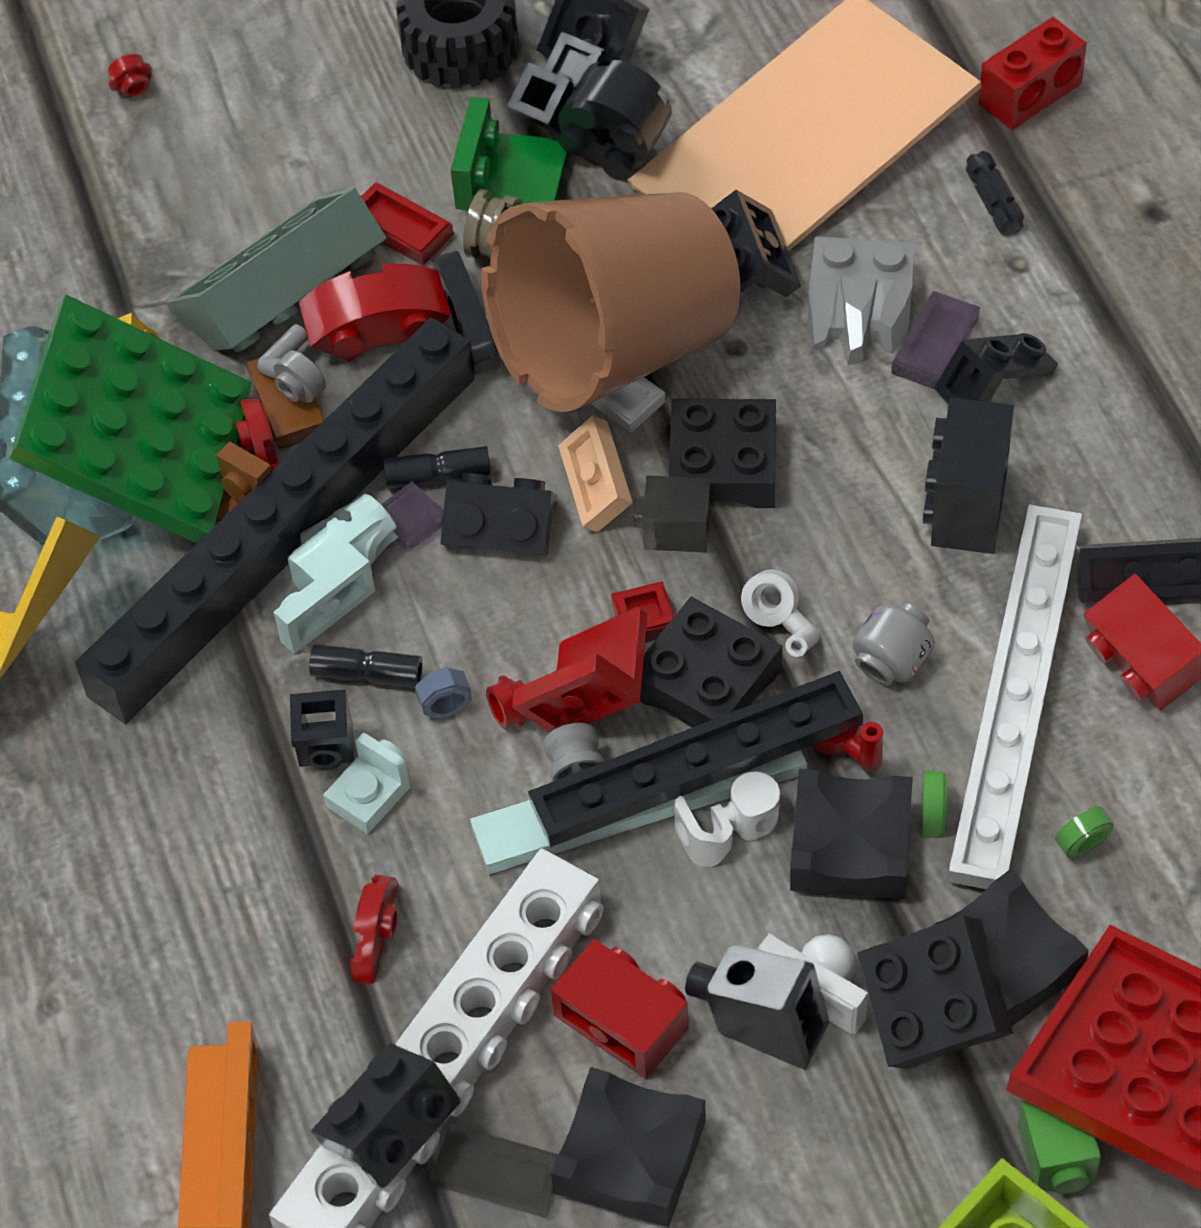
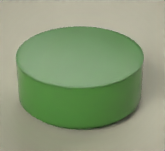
[1055,806,1114,858]

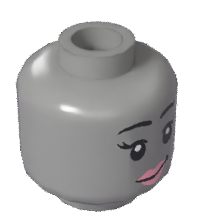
[853,602,935,686]

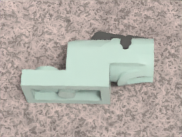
[273,494,398,654]

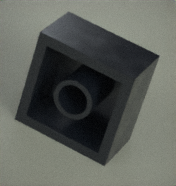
[923,397,1014,554]

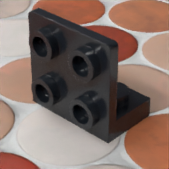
[711,189,801,298]

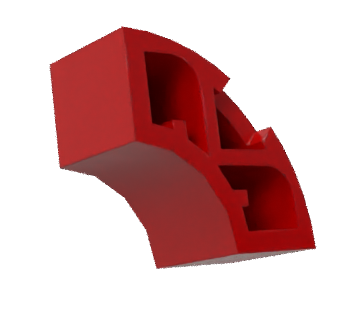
[299,263,451,362]

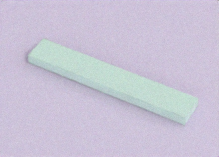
[470,750,807,875]

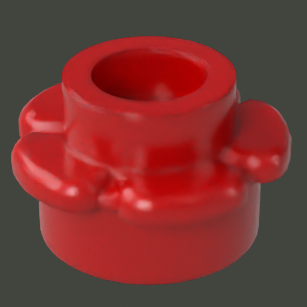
[107,54,152,97]
[486,675,527,728]

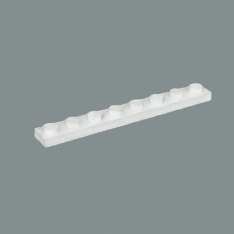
[948,504,1082,889]

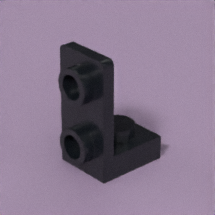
[934,333,1058,404]

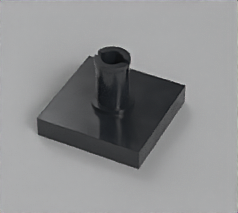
[536,0,650,66]

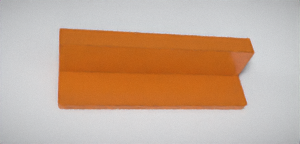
[178,1021,259,1228]

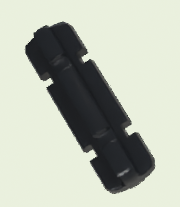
[966,151,1024,235]

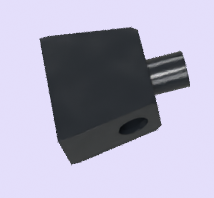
[685,945,830,1070]

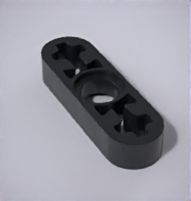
[433,251,500,375]

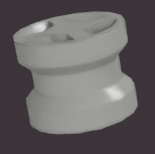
[543,723,605,781]

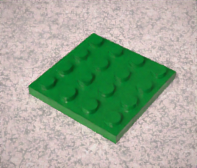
[8,294,252,543]

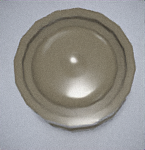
[463,189,524,260]

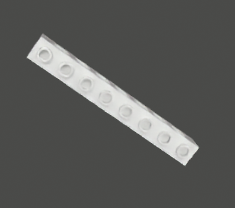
[269,848,604,1228]

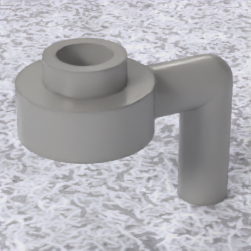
[257,324,326,403]

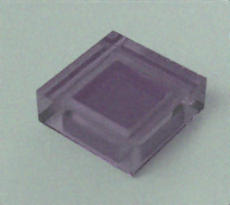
[381,482,444,552]

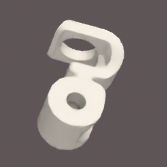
[675,771,780,867]

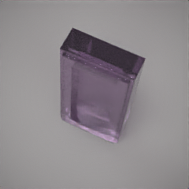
[891,291,980,390]

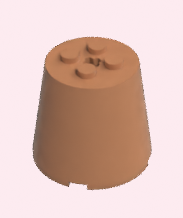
[482,192,740,412]

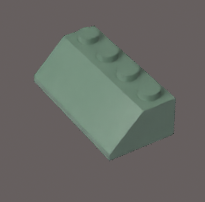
[166,187,386,352]

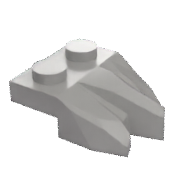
[807,236,916,365]

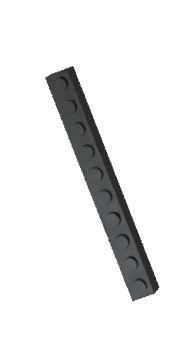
[75,317,475,725]

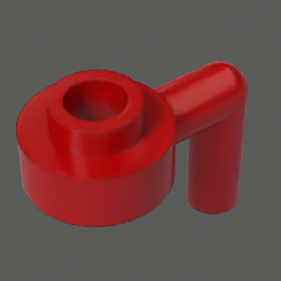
[812,722,883,772]

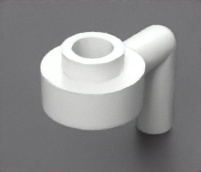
[741,569,819,657]

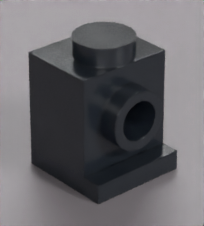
[290,689,354,770]

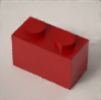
[1083,574,1201,711]
[550,939,689,1080]

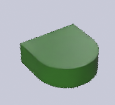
[922,770,947,838]

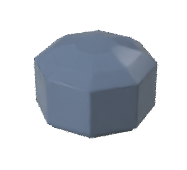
[415,667,472,719]

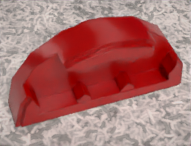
[236,398,280,470]
[350,874,399,984]

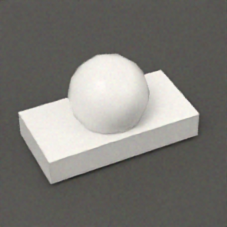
[757,933,868,1034]

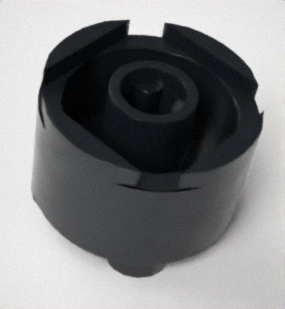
[558,60,672,179]

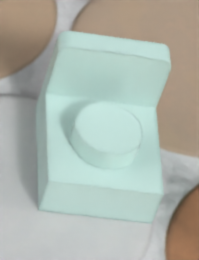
[323,733,410,834]

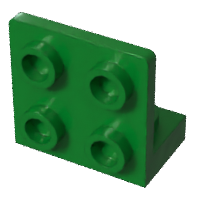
[450,97,568,211]

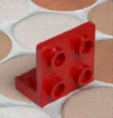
[512,607,647,732]

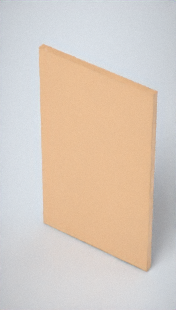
[628,0,981,252]

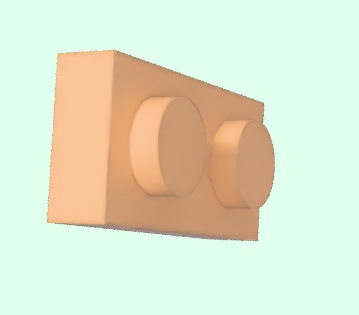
[558,415,633,533]

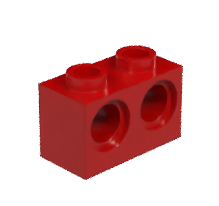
[978,16,1087,131]

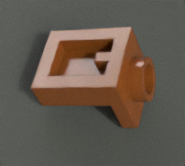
[216,442,272,522]

